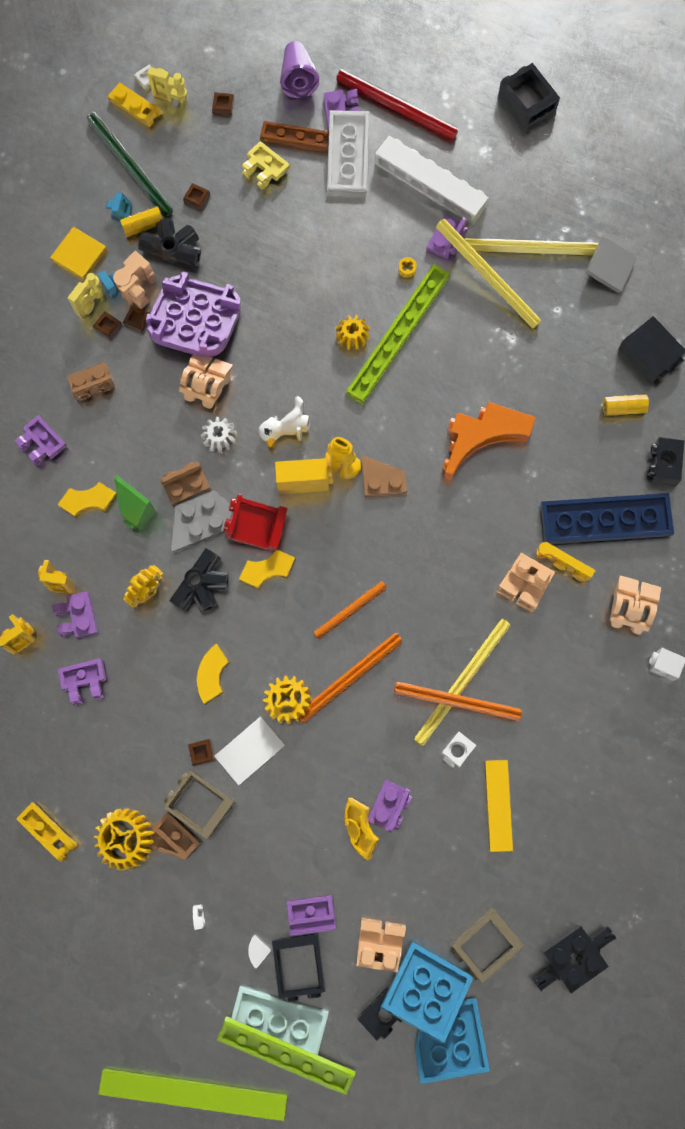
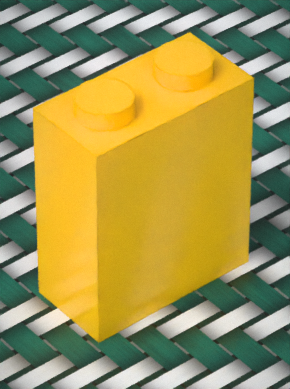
[275,458,333,495]

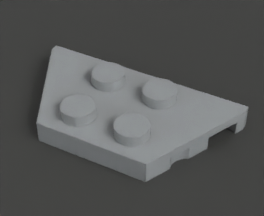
[171,490,231,553]

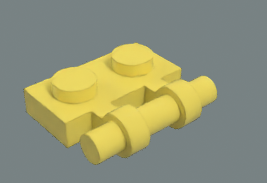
[147,67,188,103]
[68,273,104,319]

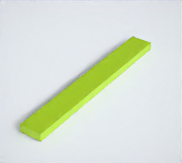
[346,264,451,405]
[99,1069,288,1121]

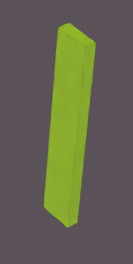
[217,1016,356,1095]

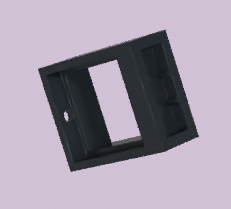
[498,63,560,128]
[272,933,326,1002]

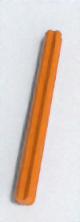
[298,633,402,722]
[394,682,522,721]

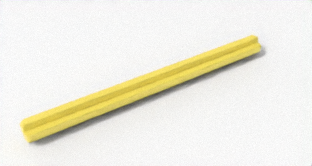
[436,219,541,328]
[465,238,598,255]
[414,619,510,746]

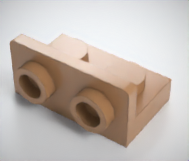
[67,362,115,401]
[160,462,211,507]

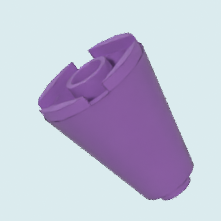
[280,41,319,98]

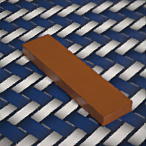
[260,121,329,153]

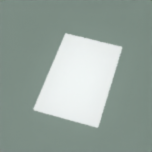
[215,716,285,785]

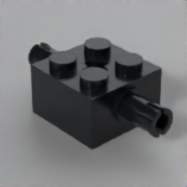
[532,925,617,993]

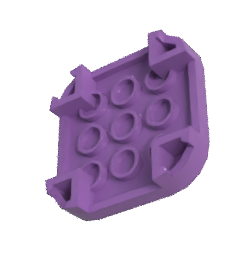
[146,272,241,357]

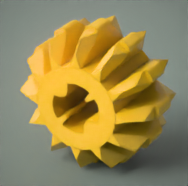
[335,314,370,351]

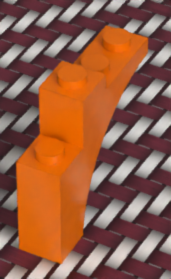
[442,402,536,481]

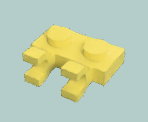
[242,141,290,190]

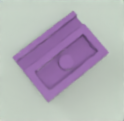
[287,895,336,936]

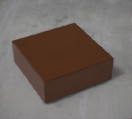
[212,92,234,115]
[183,183,210,210]
[123,305,150,333]
[92,311,122,340]
[188,739,215,766]

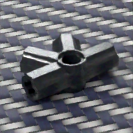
[138,218,202,267]
[169,548,229,613]

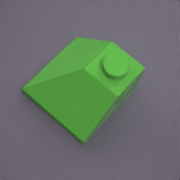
[114,476,157,532]

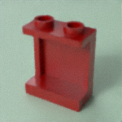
[223,494,288,552]

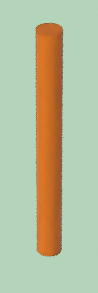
[313,581,387,639]

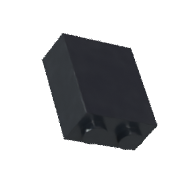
[618,316,685,384]

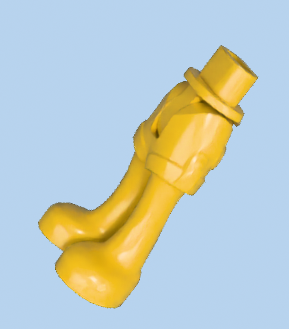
[325,437,362,479]

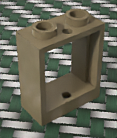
[163,770,235,840]
[450,908,524,983]

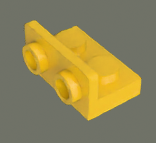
[38,560,76,595]
[0,614,36,655]

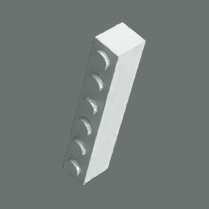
[375,136,489,225]

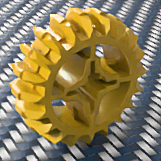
[93,808,154,871]

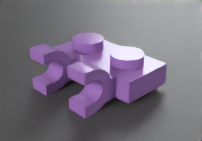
[323,89,360,128]
[15,415,67,467]
[52,591,98,639]
[58,658,106,706]

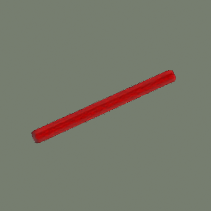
[336,70,458,140]

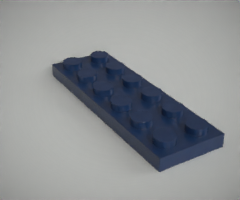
[541,493,674,544]

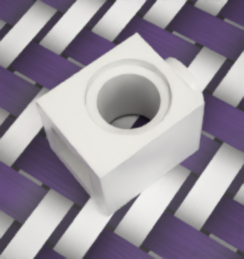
[649,648,685,681]
[441,732,476,768]

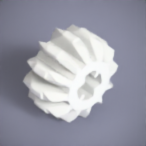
[201,416,237,453]

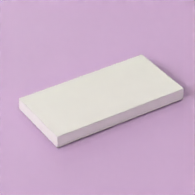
[327,110,370,192]

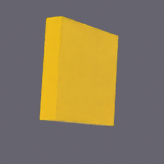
[50,226,107,281]

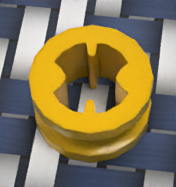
[398,257,417,278]

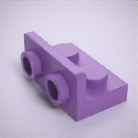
[426,214,468,261]
[368,780,412,832]

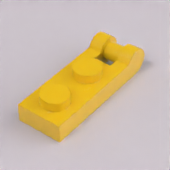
[108,82,163,127]
[536,542,596,582]
[16,802,77,862]

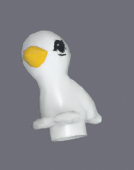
[258,396,309,448]

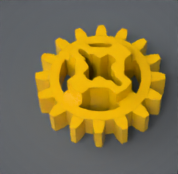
[123,565,163,608]
[263,675,312,724]

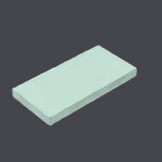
[231,986,329,1055]

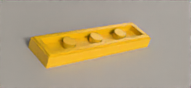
[485,760,513,852]

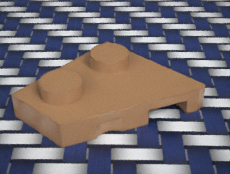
[362,456,407,497]
[148,812,202,860]

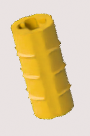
[120,206,163,237]
[603,394,649,416]

